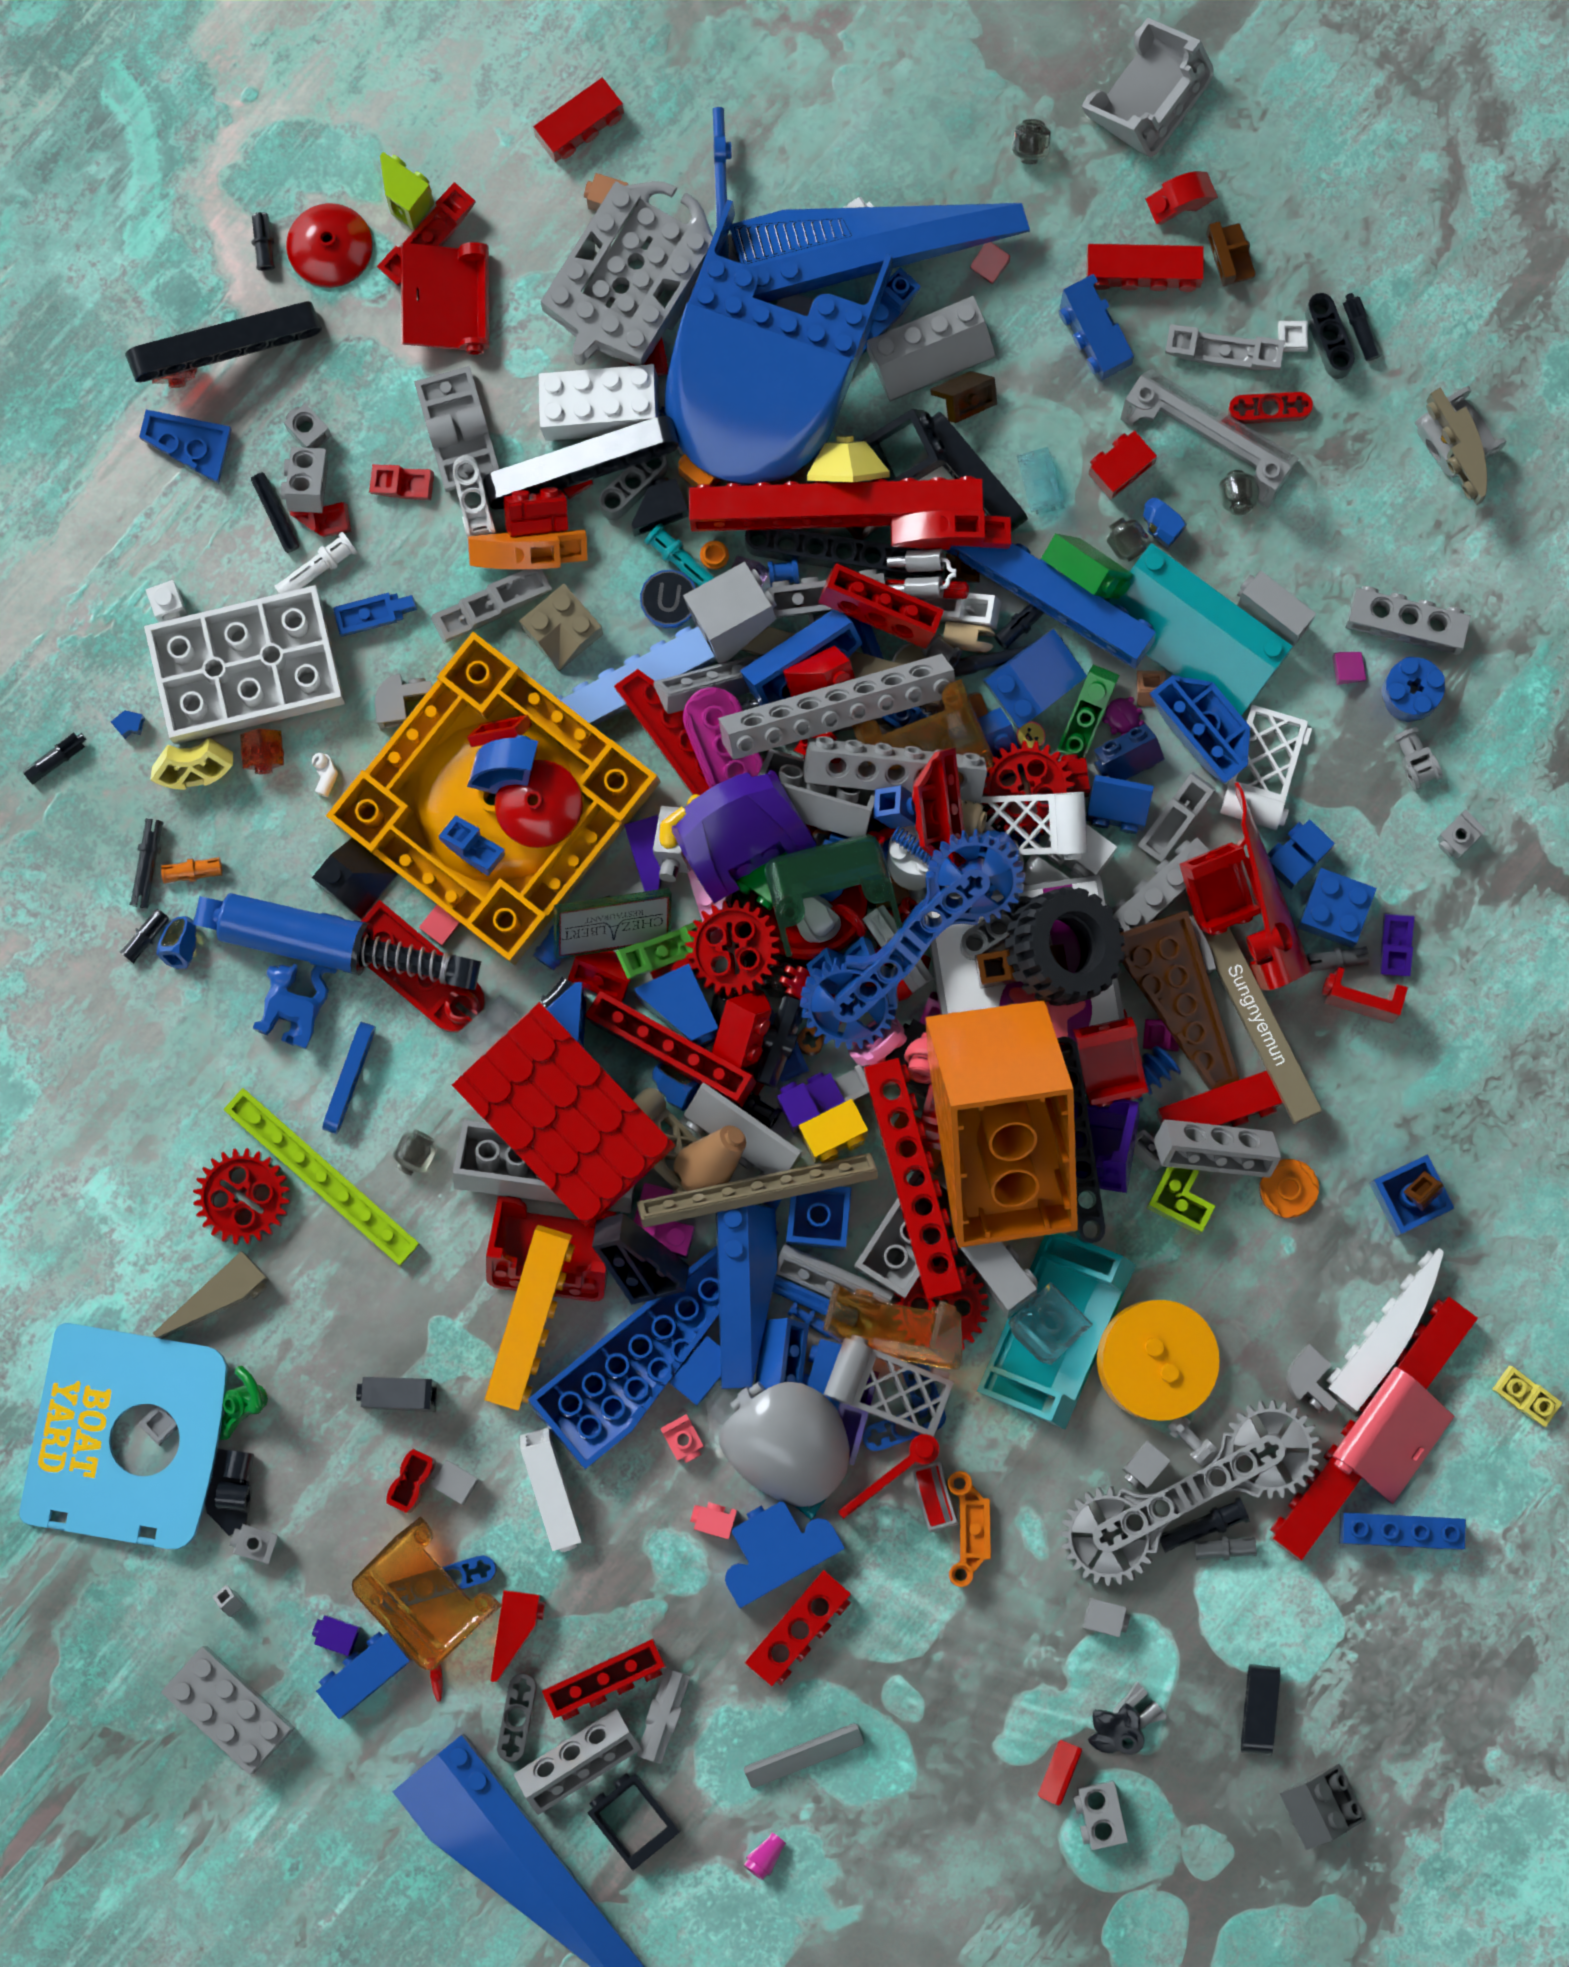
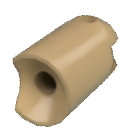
[943,621,995,653]

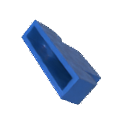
[725,1502,845,1609]

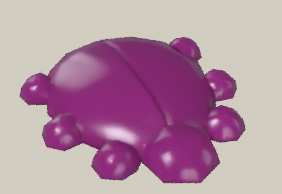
[1102,696,1145,736]

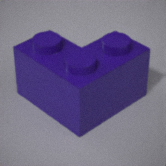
[777,1072,845,1135]

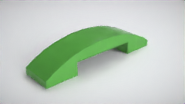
[616,920,702,979]

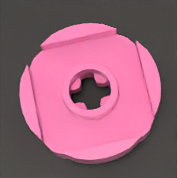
[848,1017,907,1066]

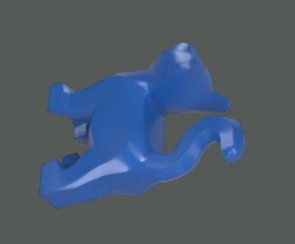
[253,964,337,1049]

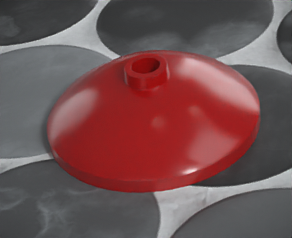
[286,203,373,288]
[495,760,583,848]

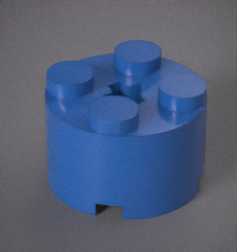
[1381,657,1445,722]

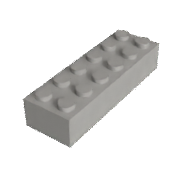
[453,1120,636,1213]

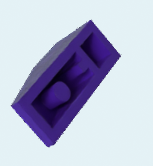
[624,814,662,900]

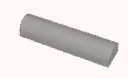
[776,1243,894,1320]

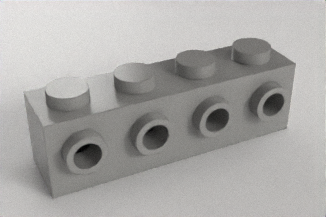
[767,569,885,618]
[1112,838,1210,933]

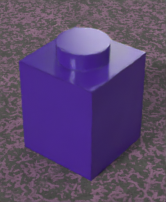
[312,1615,361,1656]

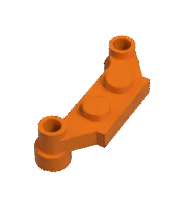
[947,1471,991,1587]

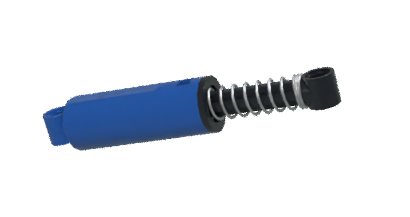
[193,893,482,990]

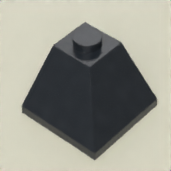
[312,838,398,919]

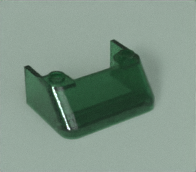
[764,834,903,957]

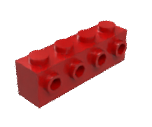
[542,1639,666,1721]

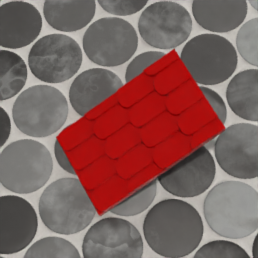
[451,1002,676,1229]

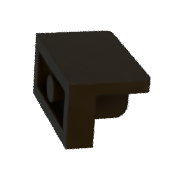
[930,371,998,423]

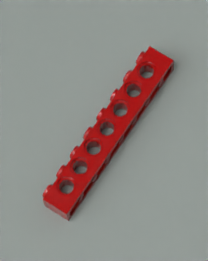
[864,1058,966,1301]

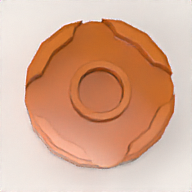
[1259,1159,1319,1218]

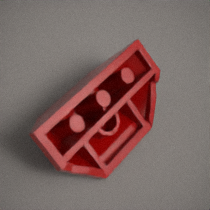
[912,748,966,868]

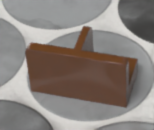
[1206,221,1256,287]

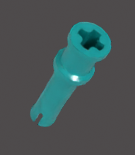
[644,523,715,586]

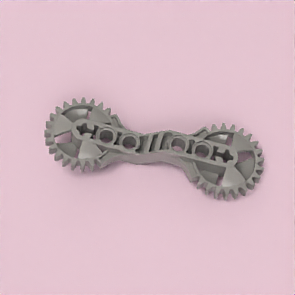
[1060,1400,1322,1586]

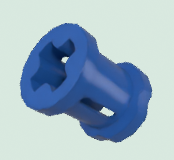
[768,558,800,587]

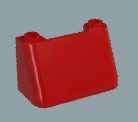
[486,1196,616,1302]

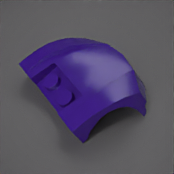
[672,770,817,903]

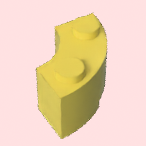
[151,737,233,790]

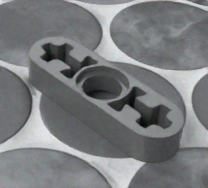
[497,1673,537,1762]

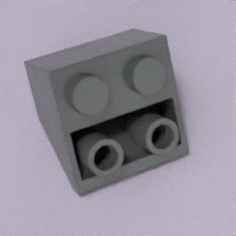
[1280,1764,1366,1850]

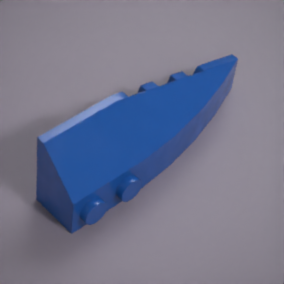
[716,1205,777,1389]

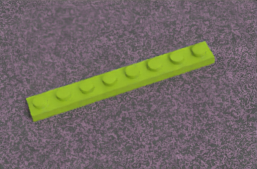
[223,1088,420,1267]

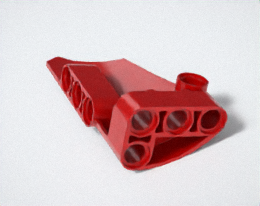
[1234,782,1312,990]

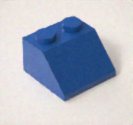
[1086,775,1154,834]

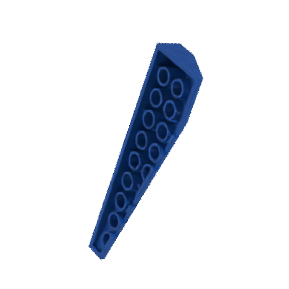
[392,1734,645,1967]

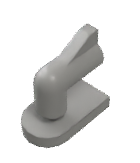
[1113,1682,1167,1730]

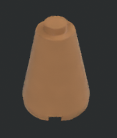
[674,1125,747,1191]

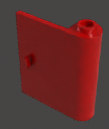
[401,242,490,355]

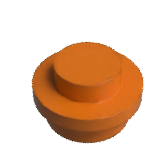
[700,541,729,570]

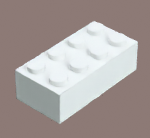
[539,364,660,441]

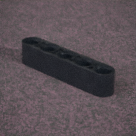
[932,412,1028,532]

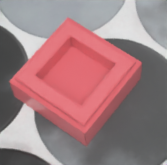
[419,905,461,947]

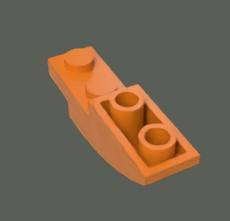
[468,529,588,569]

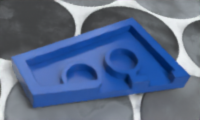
[139,409,232,484]

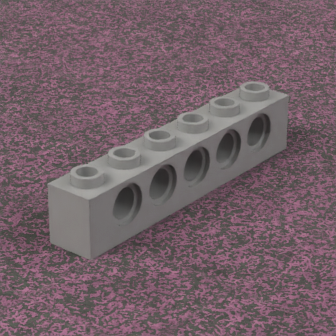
[803,736,987,802]

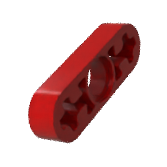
[1228,392,1313,424]

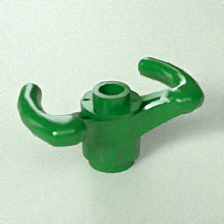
[219,1366,268,1440]

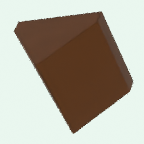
[1404,1171,1444,1211]

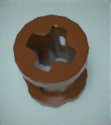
[797,1027,824,1056]

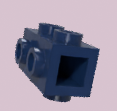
[1094,723,1165,781]

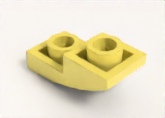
[1492,1366,1563,1427]

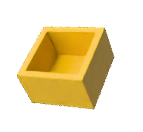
[798,1099,868,1163]

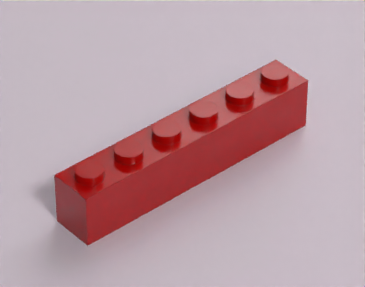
[585,991,757,1108]

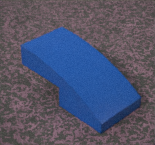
[439,815,505,876]

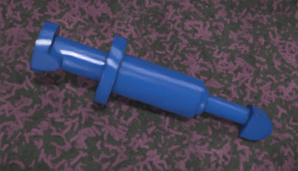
[787,1302,844,1343]

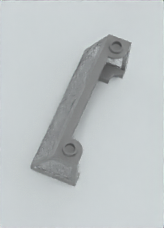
[1120,369,1300,509]

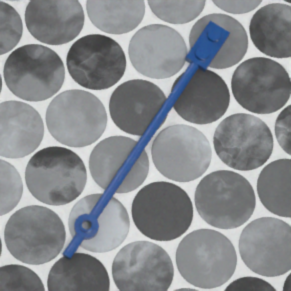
[713,107,732,259]

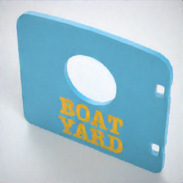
[19,1323,228,1549]

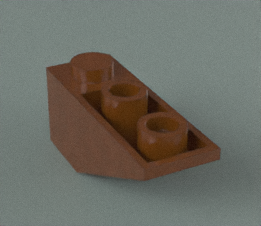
[975,944,1068,989]

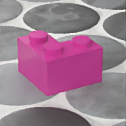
[634,1183,695,1259]

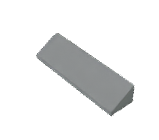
[654,655,758,714]
[744,1723,864,1788]

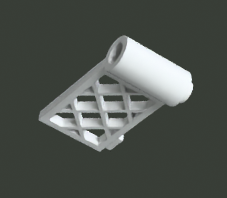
[1220,705,1312,830]
[971,792,1088,860]

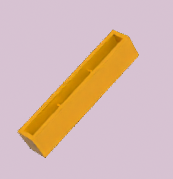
[484,1225,575,1411]

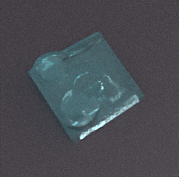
[1008,1282,1093,1365]

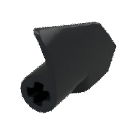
[205,1449,254,1536]

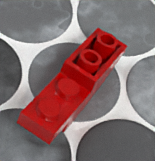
[891,510,1011,550]

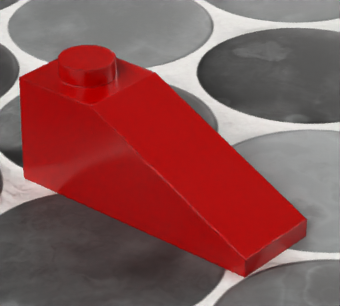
[490,1590,546,1682]

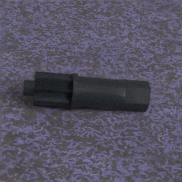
[1342,293,1382,362]
[23,732,87,785]

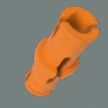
[161,857,223,884]

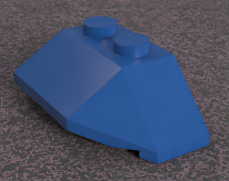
[1149,675,1250,784]

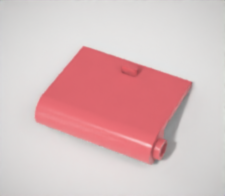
[1333,1367,1455,1504]

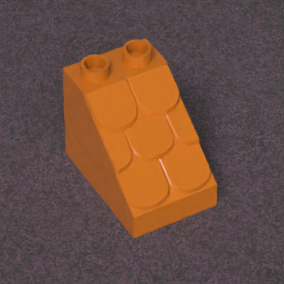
[925,1000,1078,1248]

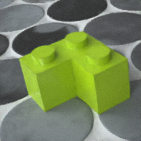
[1146,1167,1215,1235]

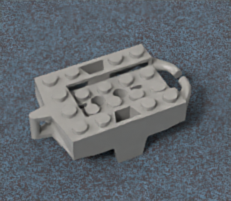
[540,181,713,366]

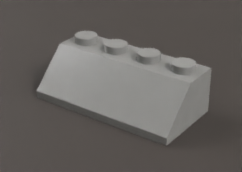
[867,296,995,402]
[684,1082,802,1176]
[854,1171,952,1298]

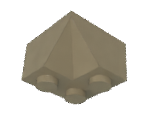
[519,583,603,671]

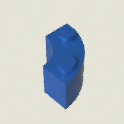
[467,735,538,794]

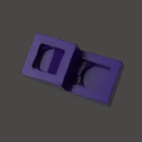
[1380,913,1415,977]

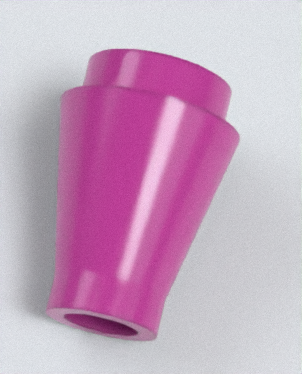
[744,1833,786,1880]

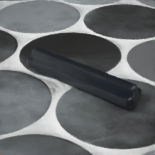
[251,472,299,553]

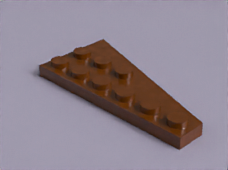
[1120,911,1240,1090]

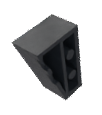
[592,1213,689,1305]

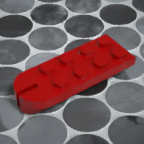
[361,900,486,1033]

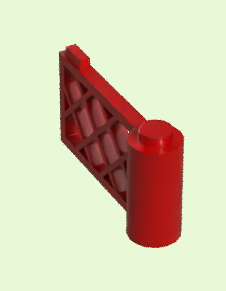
[838,1434,940,1519]

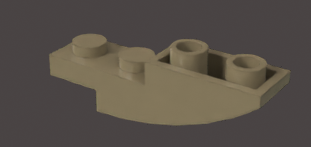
[1426,387,1487,505]

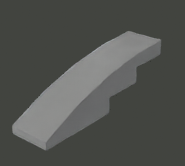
[431,569,552,643]

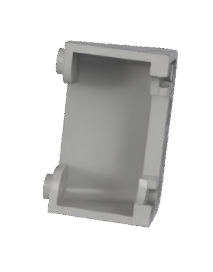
[1081,18,1214,157]

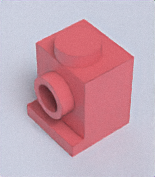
[660,1414,704,1463]
[690,1502,737,1540]

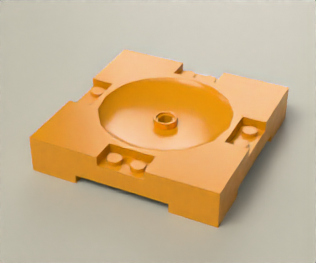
[326,632,661,966]

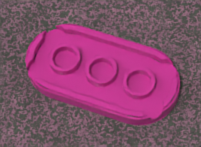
[683,687,763,788]

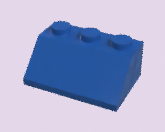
[546,982,587,1048]

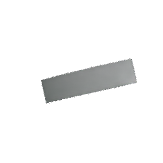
[1165,324,1285,370]

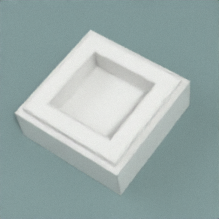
[1278,321,1308,352]

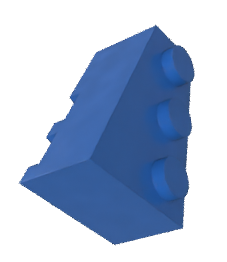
[1058,274,1134,381]

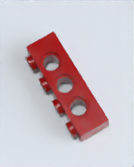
[818,563,944,649]
[744,1570,852,1686]

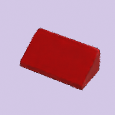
[1038,1740,1082,1806]

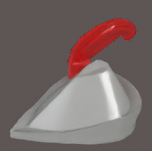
[792,881,866,943]

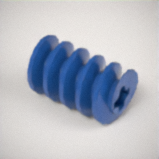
[1137,1046,1181,1102]

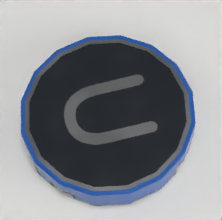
[640,570,696,628]

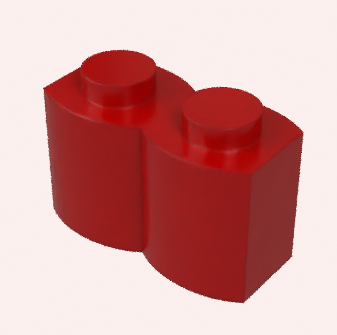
[386,1449,436,1513]

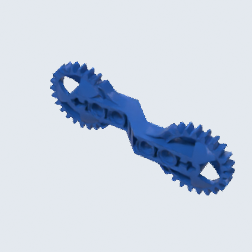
[800,829,1025,1050]

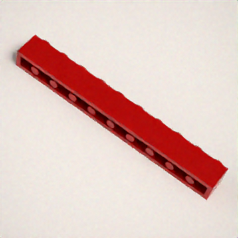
[689,476,983,532]
[1270,1297,1478,1561]

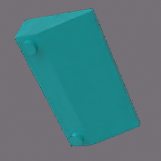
[1108,543,1293,716]
[977,1233,1136,1430]

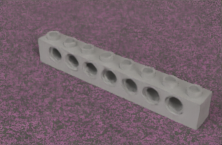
[718,654,957,760]

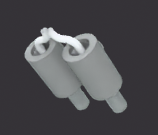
[887,549,956,600]

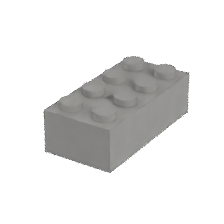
[758,749,875,841]
[161,1646,295,1775]

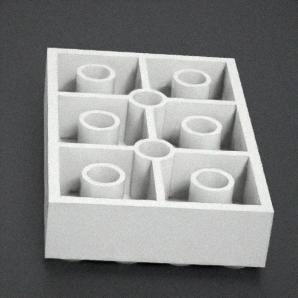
[144,585,345,745]

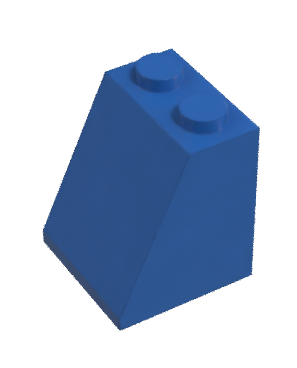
[635,964,718,1049]

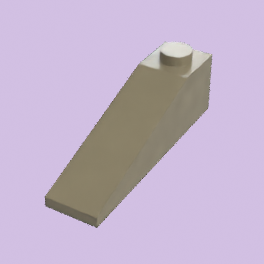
[153,1251,269,1339]

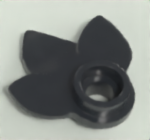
[1088,1703,1145,1755]

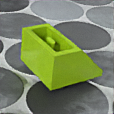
[380,152,434,230]

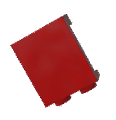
[1179,842,1261,935]
[1321,967,1408,1024]
[1073,1016,1149,1107]

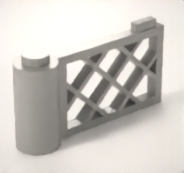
[823,1334,954,1437]

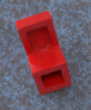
[1145,171,1218,225]

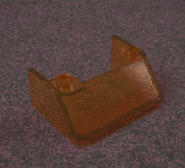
[823,1283,962,1370]

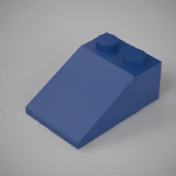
[982,628,1087,728]

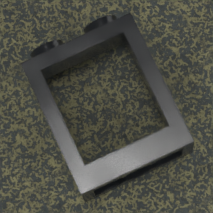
[861,409,949,481]
[587,1773,681,1871]

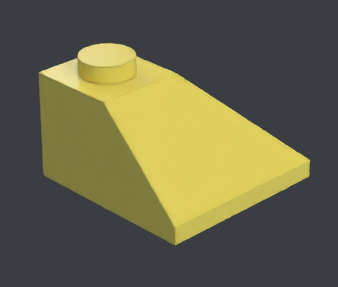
[807,435,890,482]

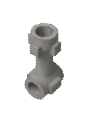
[1167,1417,1219,1468]

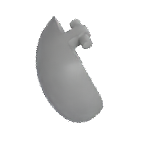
[719,1382,849,1507]

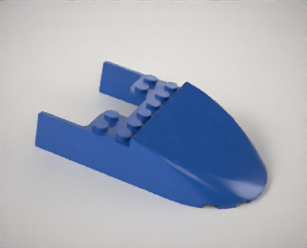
[664,199,893,485]

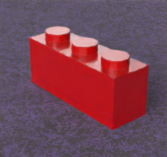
[533,77,624,162]

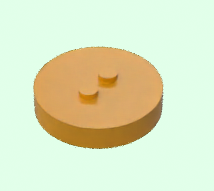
[1097,1300,1220,1421]

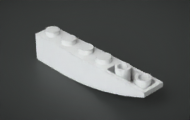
[1325,1248,1444,1413]

